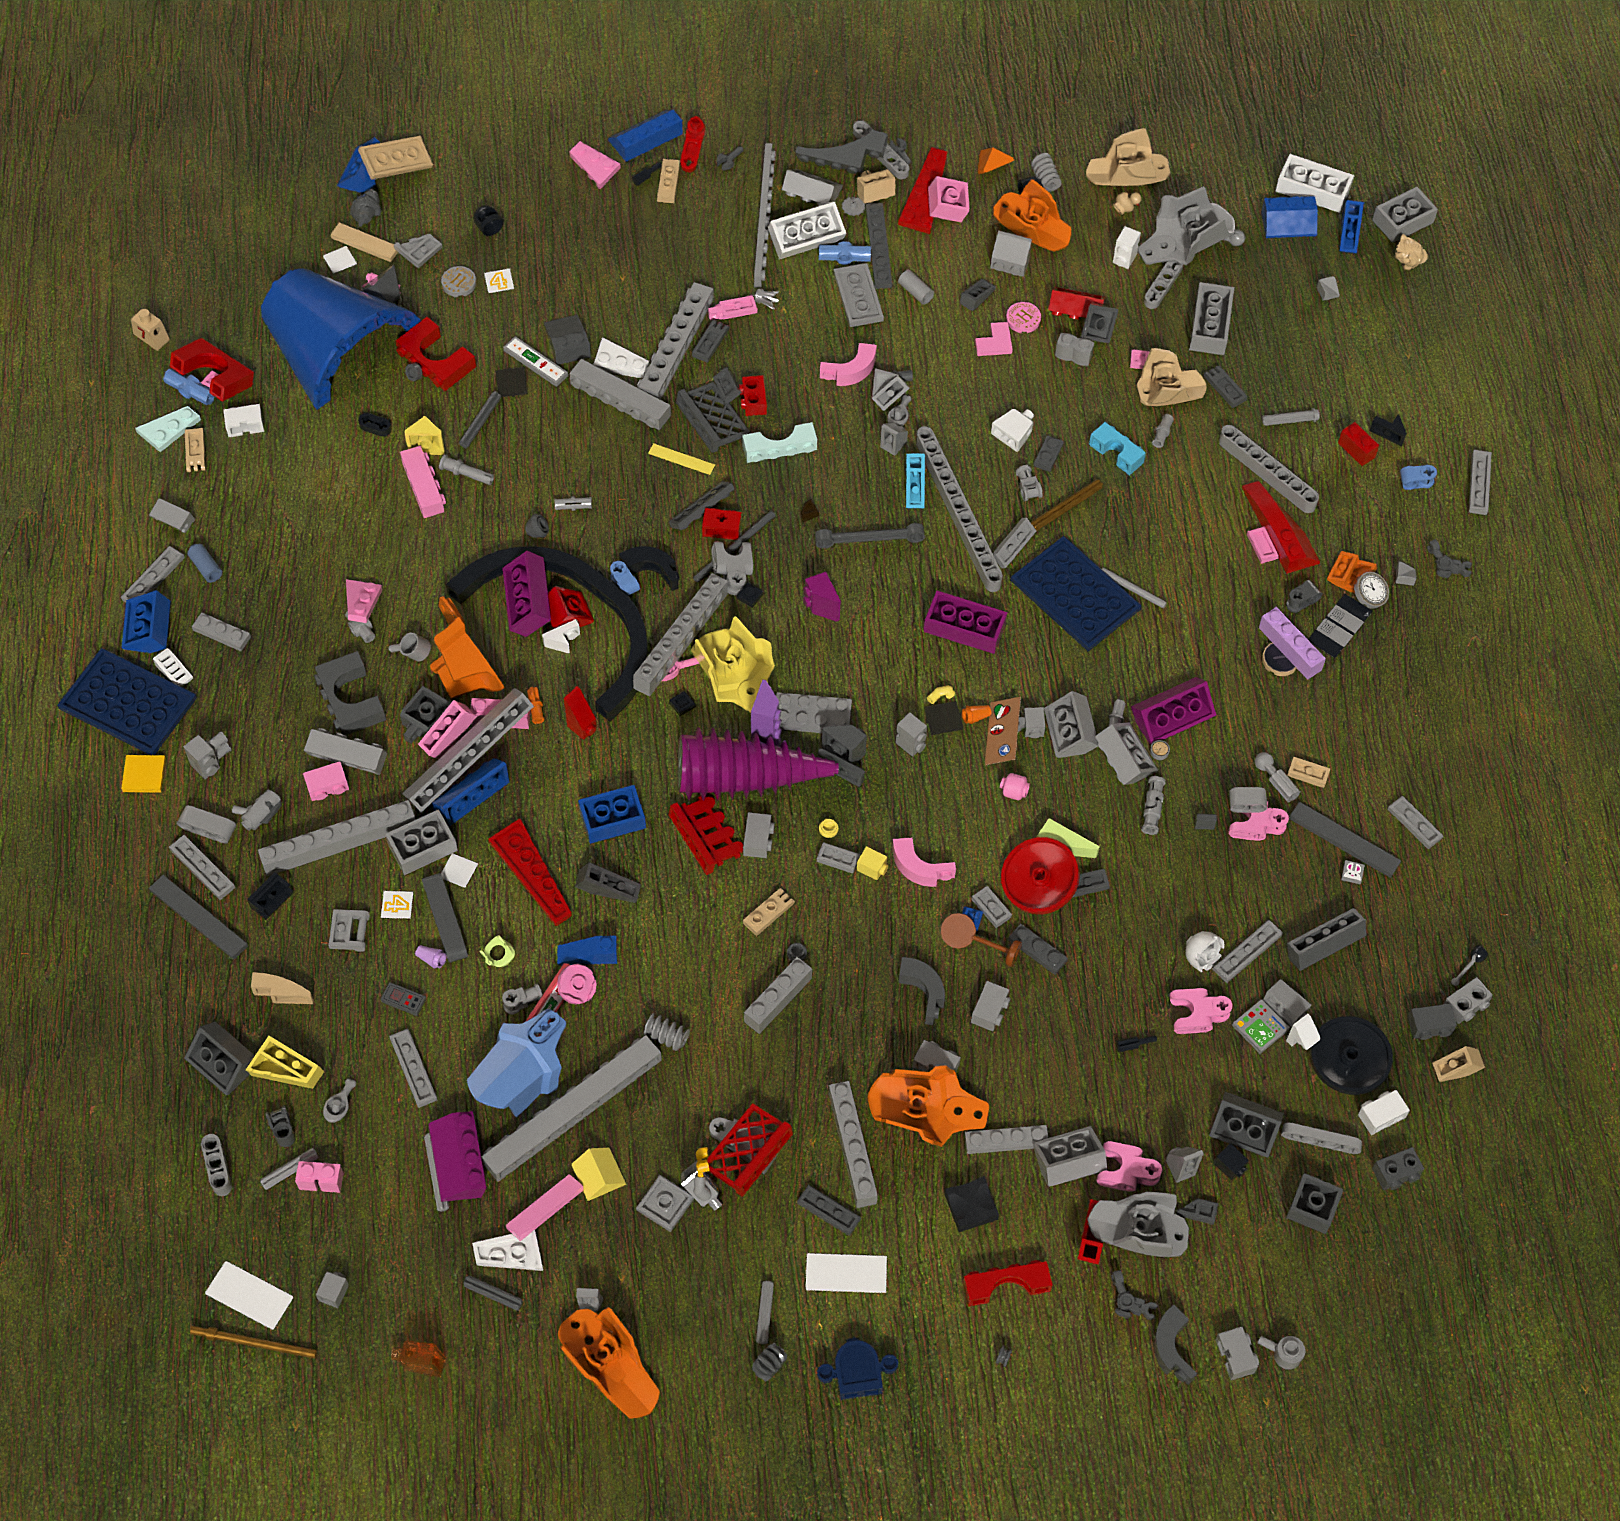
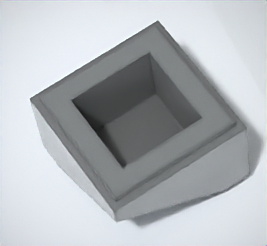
[1317,276,1340,301]
[1395,561,1416,586]

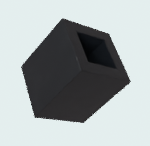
[1214,1143,1249,1181]

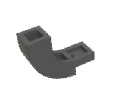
[899,957,945,1025]
[1154,1305,1197,1385]

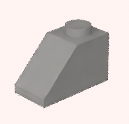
[880,423,908,456]

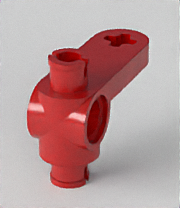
[680,116,706,172]

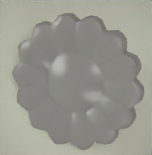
[842,197,865,216]

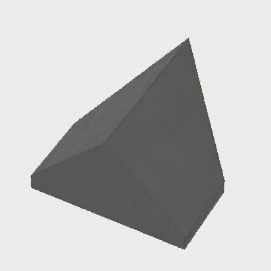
[361,265,400,303]

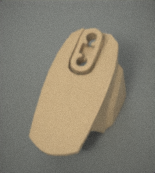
[1086,128,1170,186]

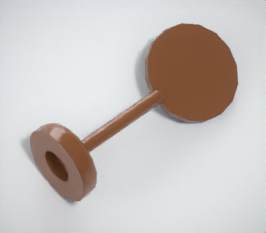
[941,913,1022,967]

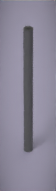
[693,511,775,583]

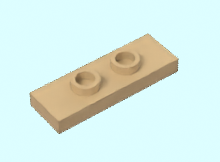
[657,159,680,203]

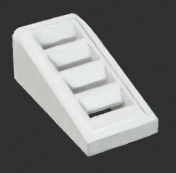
[153,648,193,687]

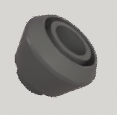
[525,514,549,538]

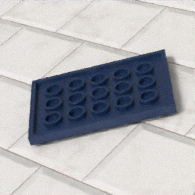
[1010,536,1142,651]
[57,648,197,755]

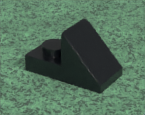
[1370,414,1407,446]

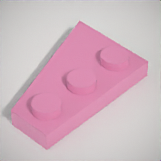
[346,579,382,623]

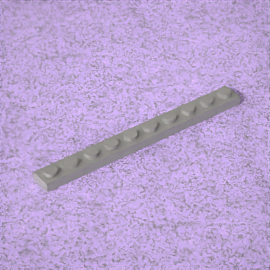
[754,143,775,288]

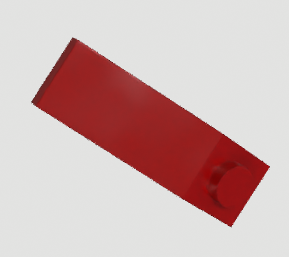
[564,686,597,740]

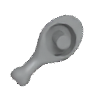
[888,395,911,426]
[323,1078,357,1123]

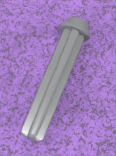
[1262,408,1319,426]

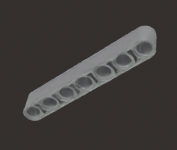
[1219,425,1319,513]

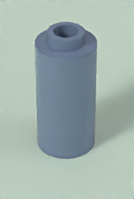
[188,544,222,583]

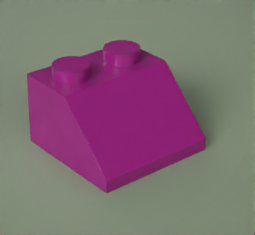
[803,572,841,622]

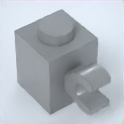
[1018,707,1045,738]

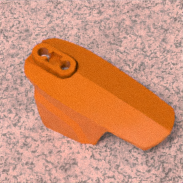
[558,1307,660,1419]

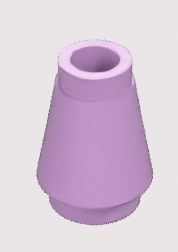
[415,945,447,968]

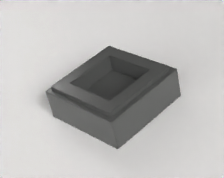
[1194,814,1217,830]

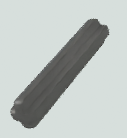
[463,1275,523,1310]

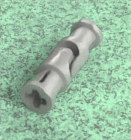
[1141,776,1166,835]

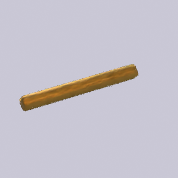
[1030,479,1103,531]

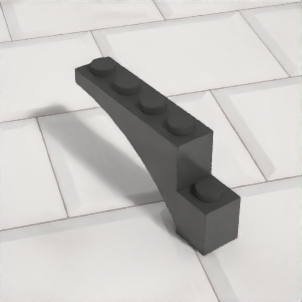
[795,130,888,174]

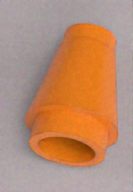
[962,705,991,724]

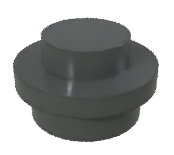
[787,943,807,961]

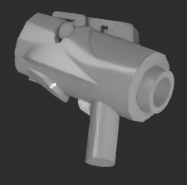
[232,790,282,831]

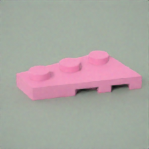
[570,141,620,189]

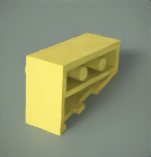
[246,1036,324,1089]

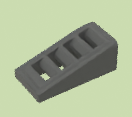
[960,279,996,311]

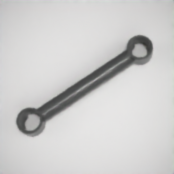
[815,523,925,549]

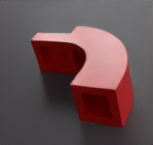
[1077,1199,1103,1265]

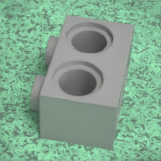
[1443,977,1493,1024]

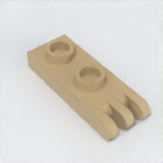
[185,428,206,472]
[743,888,795,936]

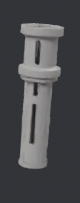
[439,454,494,485]

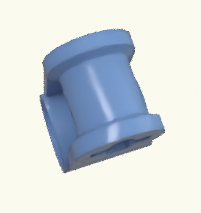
[1400,465,1437,490]
[610,561,640,596]

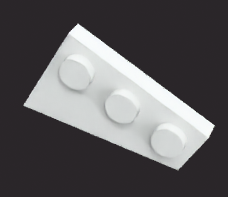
[472,1230,543,1271]

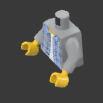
[681,1147,723,1210]

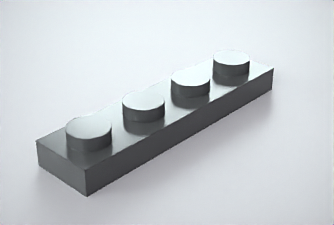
[669,481,735,530]

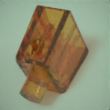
[391,1340,446,1378]

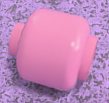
[1000,773,1030,801]

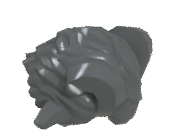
[350,189,381,227]

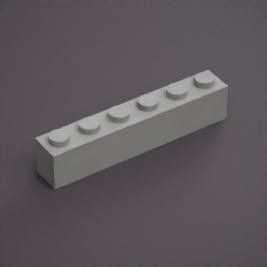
[569,359,671,430]
[829,1081,878,1208]

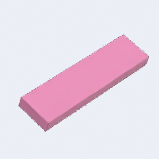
[506,1174,584,1241]

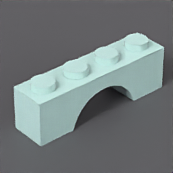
[742,423,817,463]

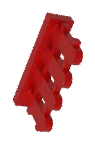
[668,796,744,875]

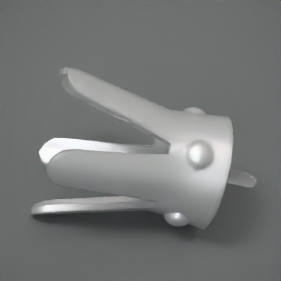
[752,289,779,310]

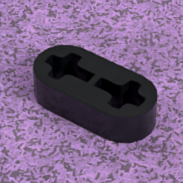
[358,413,392,437]

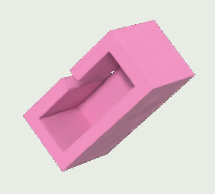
[303,762,349,801]
[295,1161,344,1193]

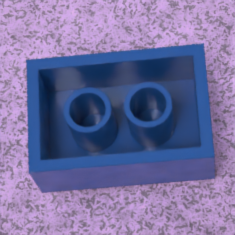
[578,785,646,844]

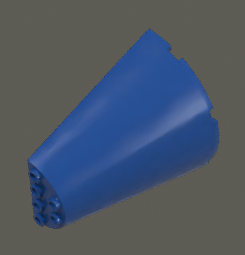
[261,268,421,410]

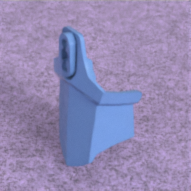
[467,1009,566,1117]

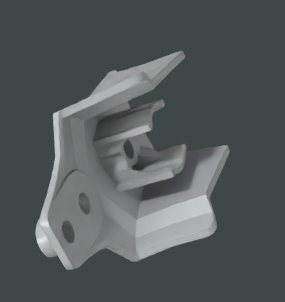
[1138,186,1235,265]

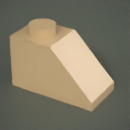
[1433,1046,1485,1082]

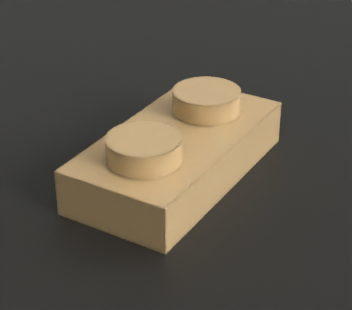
[1287,757,1330,788]

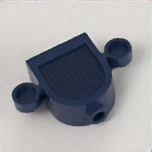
[817,1337,898,1400]

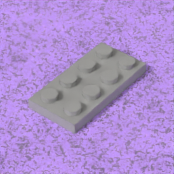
[833,263,884,327]
[776,692,852,733]

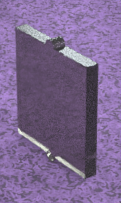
[495,367,528,397]
[924,701,963,735]

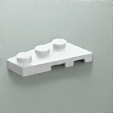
[593,337,649,379]

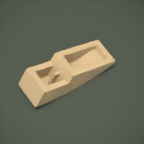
[251,972,314,1004]

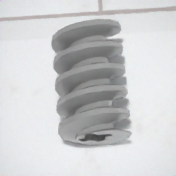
[1031,153,1062,192]
[644,1013,690,1051]

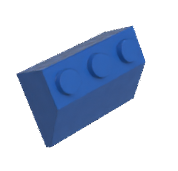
[337,137,381,193]
[1261,196,1318,238]
[122,590,171,653]

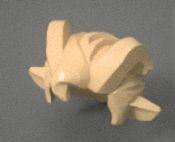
[1395,234,1428,270]

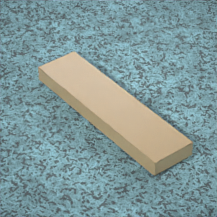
[330,223,398,262]

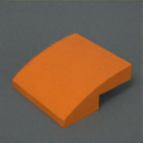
[1327,551,1377,593]

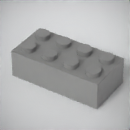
[1189,282,1234,355]

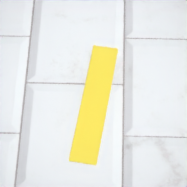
[648,443,715,475]

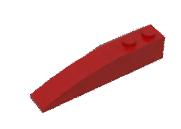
[1242,481,1320,574]

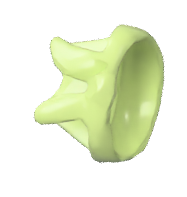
[480,935,515,967]

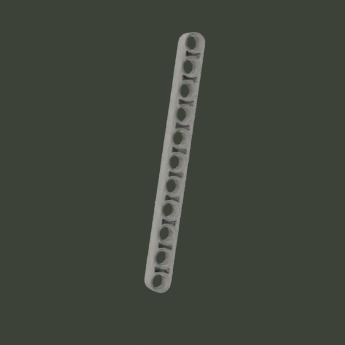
[916,426,1003,592]

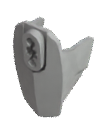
[1087,1192,1189,1257]

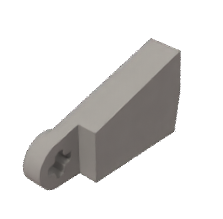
[709,1117,777,1174]

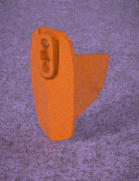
[994,180,1071,252]

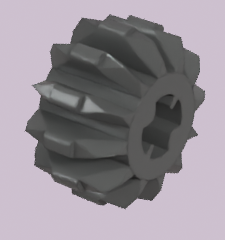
[752,1343,787,1381]

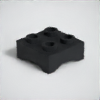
[944,1176,999,1232]

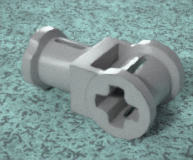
[1015,465,1043,501]
[502,983,543,1014]

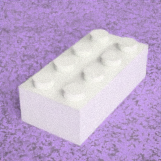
[1276,154,1354,213]
[768,202,846,259]

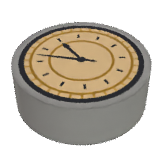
[1150,740,1170,760]

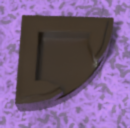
[801,499,819,522]

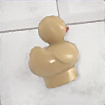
[1113,192,1142,215]

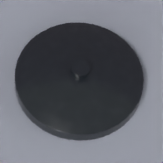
[1310,1016,1393,1095]

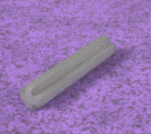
[260,1148,318,1190]
[756,1281,774,1344]

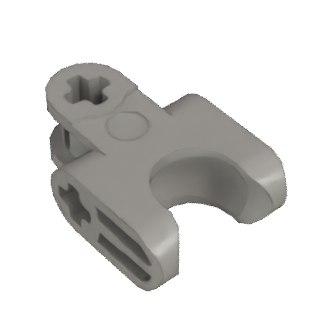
[711,541,753,595]

